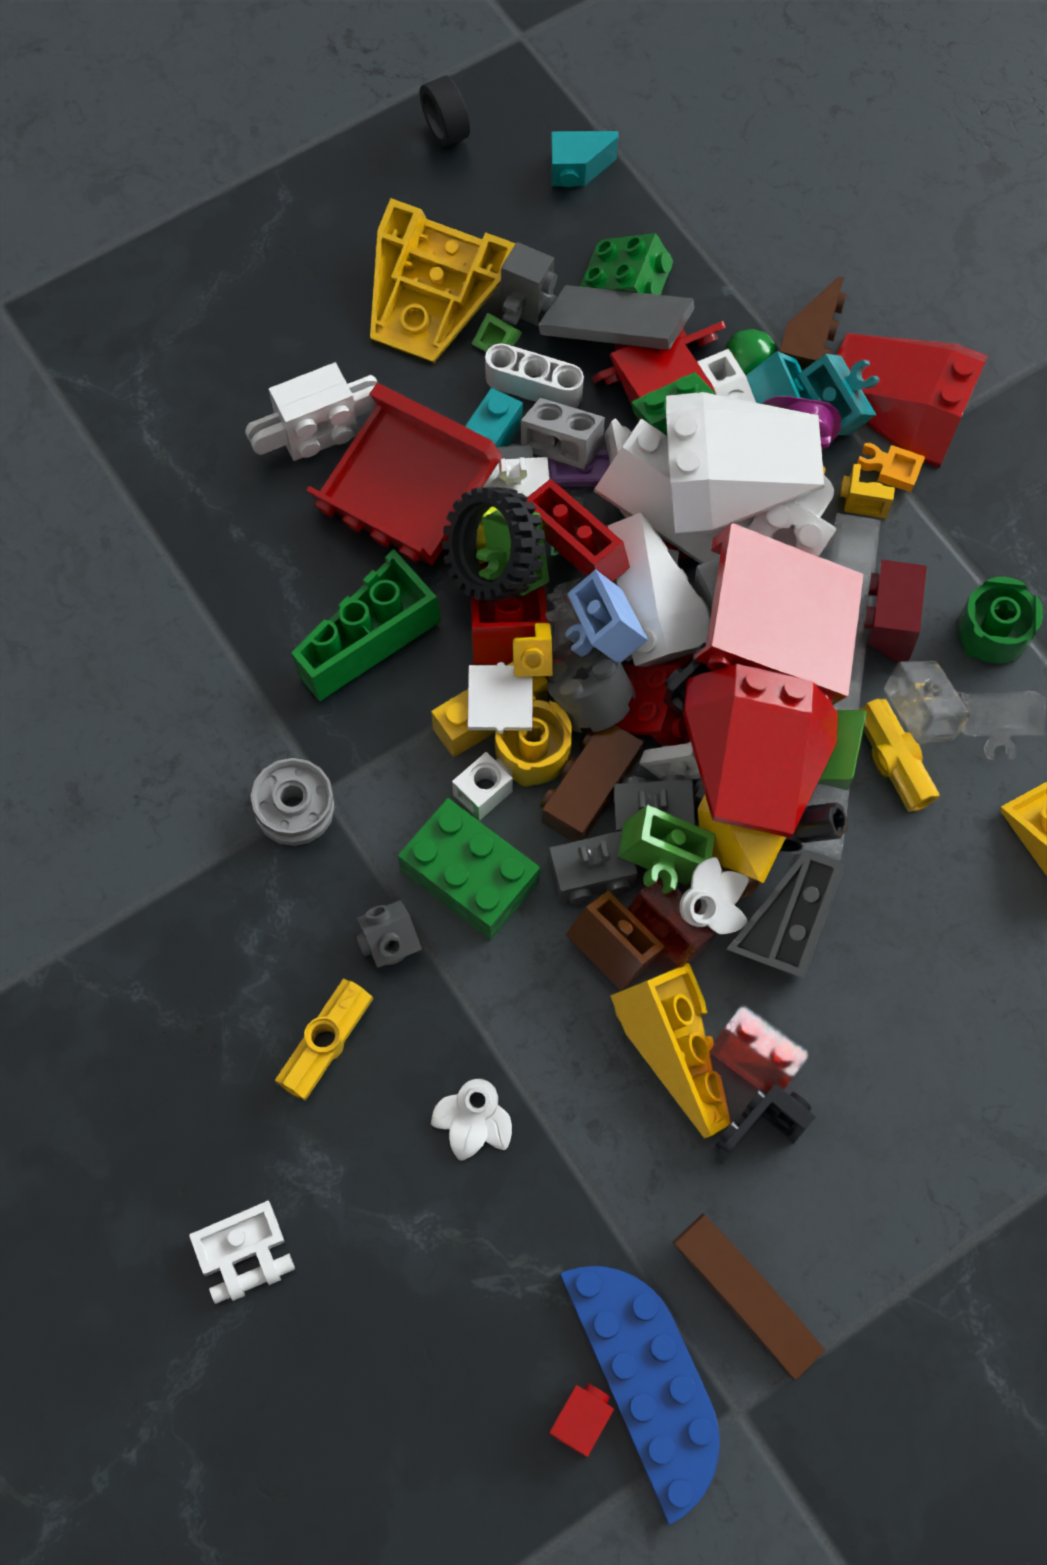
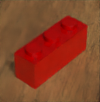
[526,478,630,582]

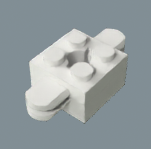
[245,362,378,461]
[747,476,836,557]

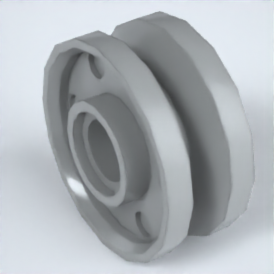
[251,758,335,846]

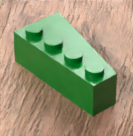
[291,549,441,702]

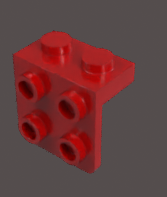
[615,665,688,747]

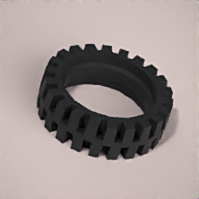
[442,487,545,600]

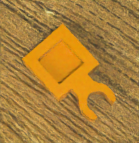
[857,443,925,493]

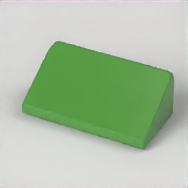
[818,710,867,790]

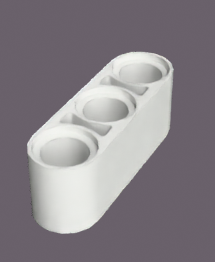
[485,344,584,408]

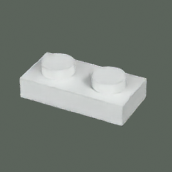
[639,741,700,780]

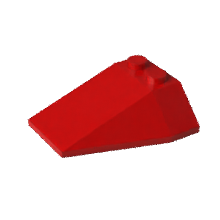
[837,333,988,468]
[683,664,838,838]

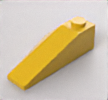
[610,963,731,1138]

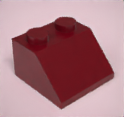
[863,559,927,666]

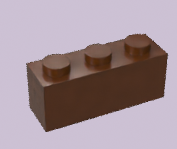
[540,725,644,842]

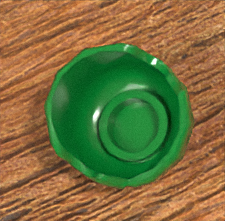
[725,329,777,376]

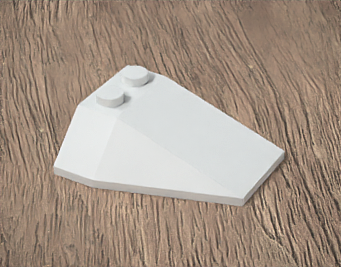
[666,392,824,536]

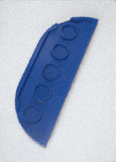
[560,1266,720,1525]

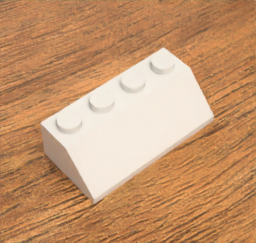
[593,419,755,564]

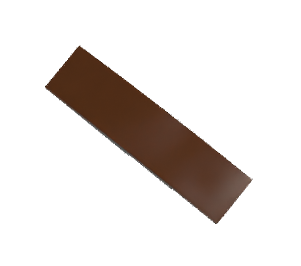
[672,1214,825,1381]

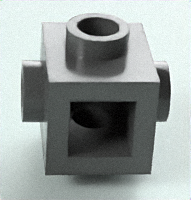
[355,900,422,968]

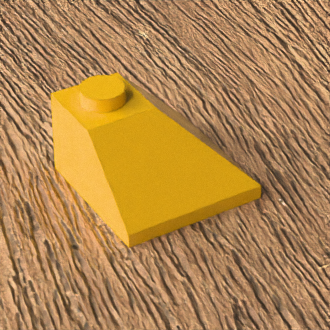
[697,795,786,883]

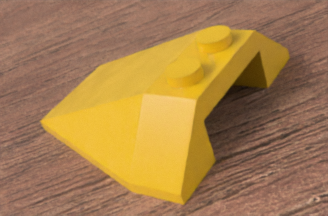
[370,198,516,363]

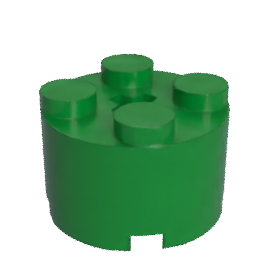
[957,577,1043,664]

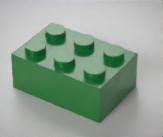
[398,798,540,941]

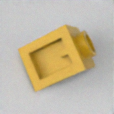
[839,464,895,519]
[513,623,553,677]

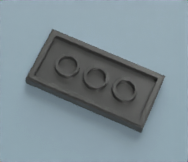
[538,285,695,350]

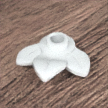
[680,857,749,934]
[431,1079,512,1160]

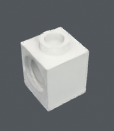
[452,752,513,821]

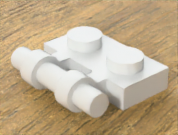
[189,1201,295,1304]

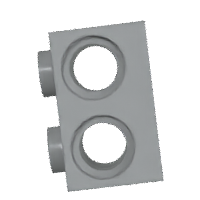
[521,398,605,470]

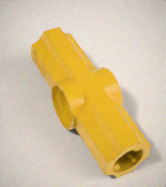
[859,698,940,812]
[275,978,373,1101]

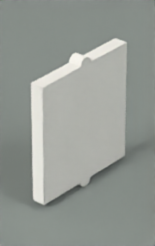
[468,662,532,734]

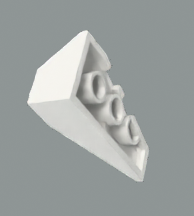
[608,513,711,667]

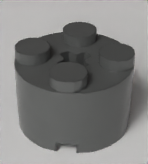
[547,647,636,733]

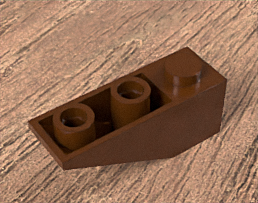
[779,277,847,371]

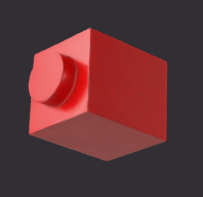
[549,1383,614,1458]

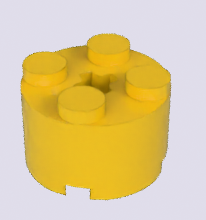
[495,697,572,787]

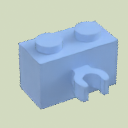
[565,569,648,663]

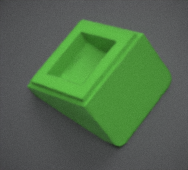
[471,313,522,352]

